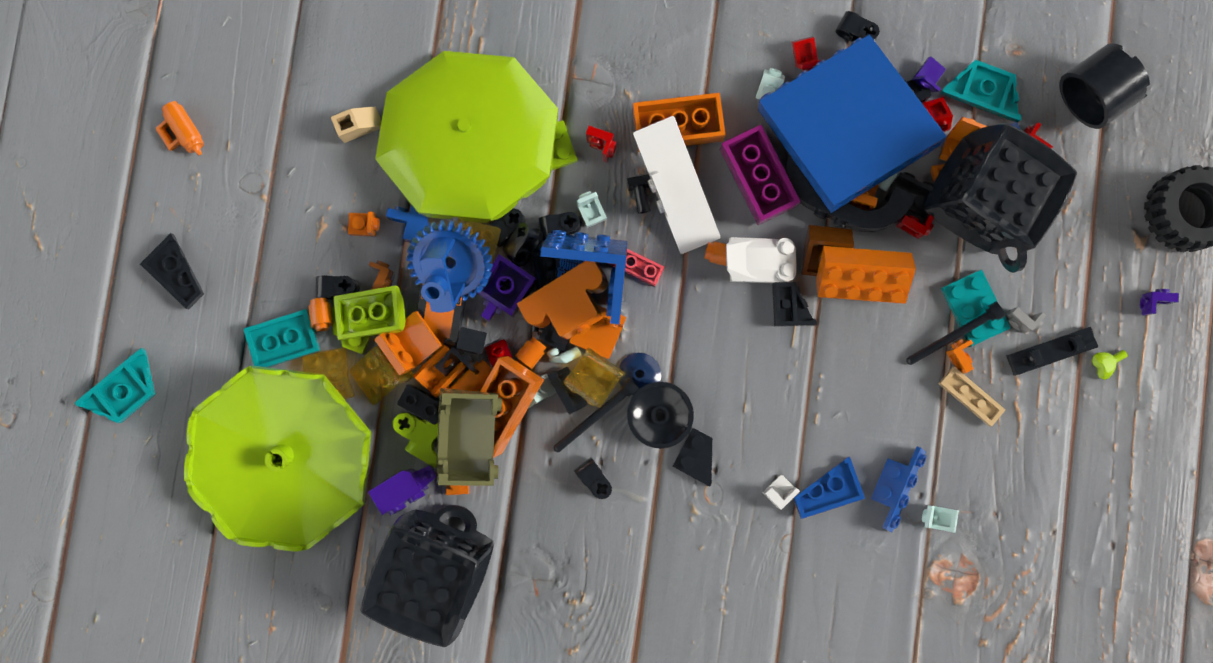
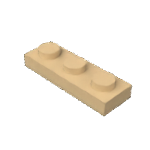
[938,367,1005,427]

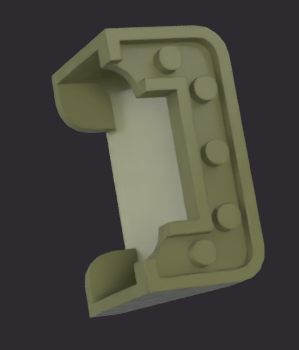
[436,388,502,486]

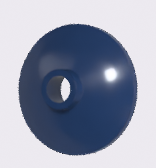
[618,353,661,388]

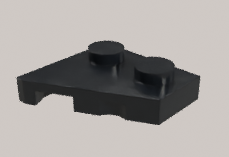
[672,428,713,487]

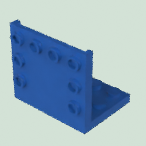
[541,230,628,324]

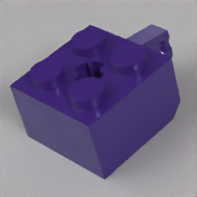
[477,254,537,321]
[368,465,436,516]

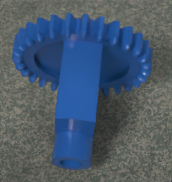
[406,220,493,313]

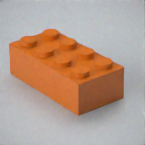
[632,92,725,152]
[816,246,916,304]
[480,356,544,458]

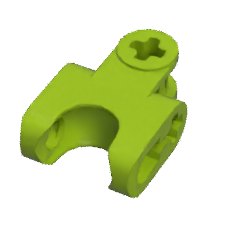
[393,413,438,468]

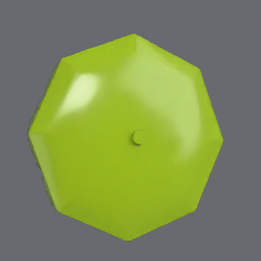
[375,51,558,223]
[184,366,371,552]

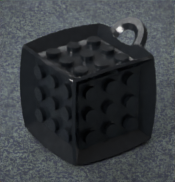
[924,124,1077,273]
[360,505,495,647]

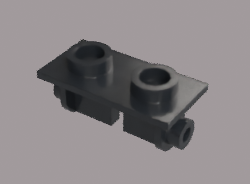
[532,250,556,289]

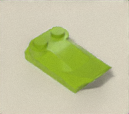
[331,285,406,340]

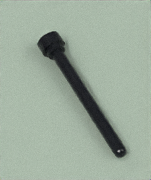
[906,301,1006,365]
[553,377,640,453]

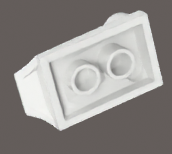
[726,237,797,283]

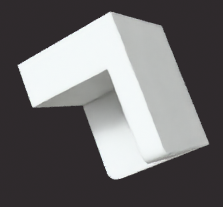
[762,475,800,510]

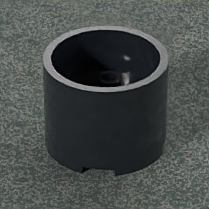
[1059,43,1150,129]

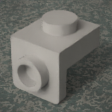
[1005,307,1046,333]

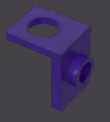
[912,56,946,93]

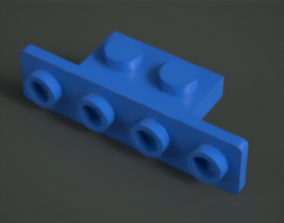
[871,446,926,533]

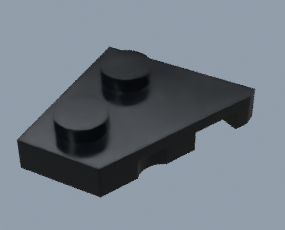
[772,282,817,327]

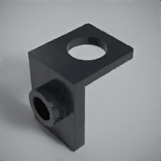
[435,347,479,376]

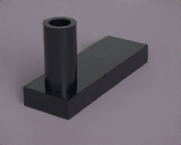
[627,174,651,214]

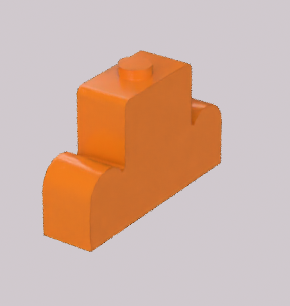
[517,261,608,339]

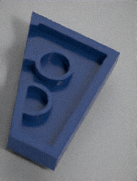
[793,456,865,519]

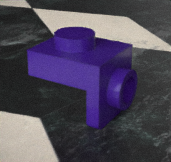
[1139,289,1179,316]

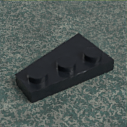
[140,233,204,310]

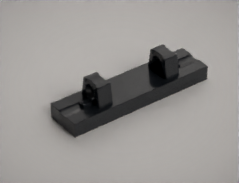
[1006,327,1098,376]

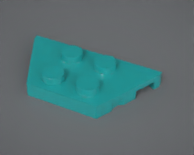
[940,59,1021,123]
[75,348,156,423]

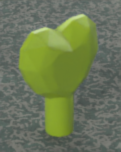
[1092,350,1128,380]

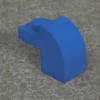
[386,205,431,243]

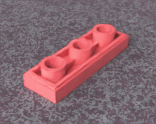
[606,249,665,287]

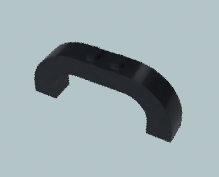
[786,155,916,232]

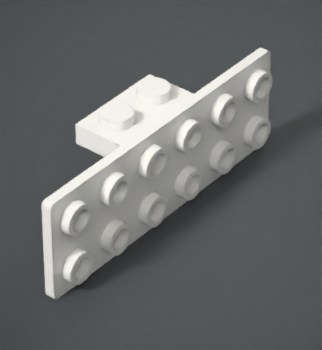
[633,116,720,254]

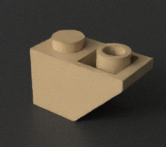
[331,107,382,143]

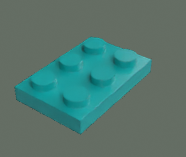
[940,269,1011,347]
[243,309,321,368]

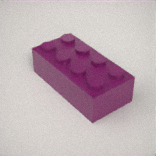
[719,125,801,226]

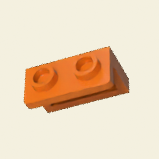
[413,344,466,398]

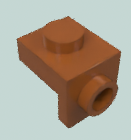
[369,260,394,290]

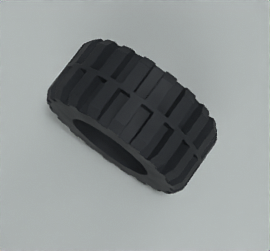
[1144,165,1213,252]

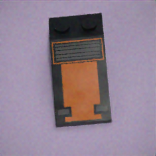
[417,283,466,350]

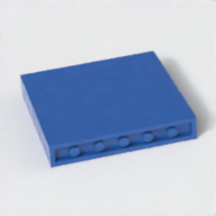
[758,35,947,213]

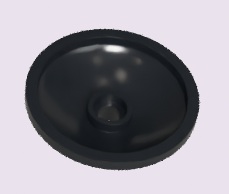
[627,382,694,449]

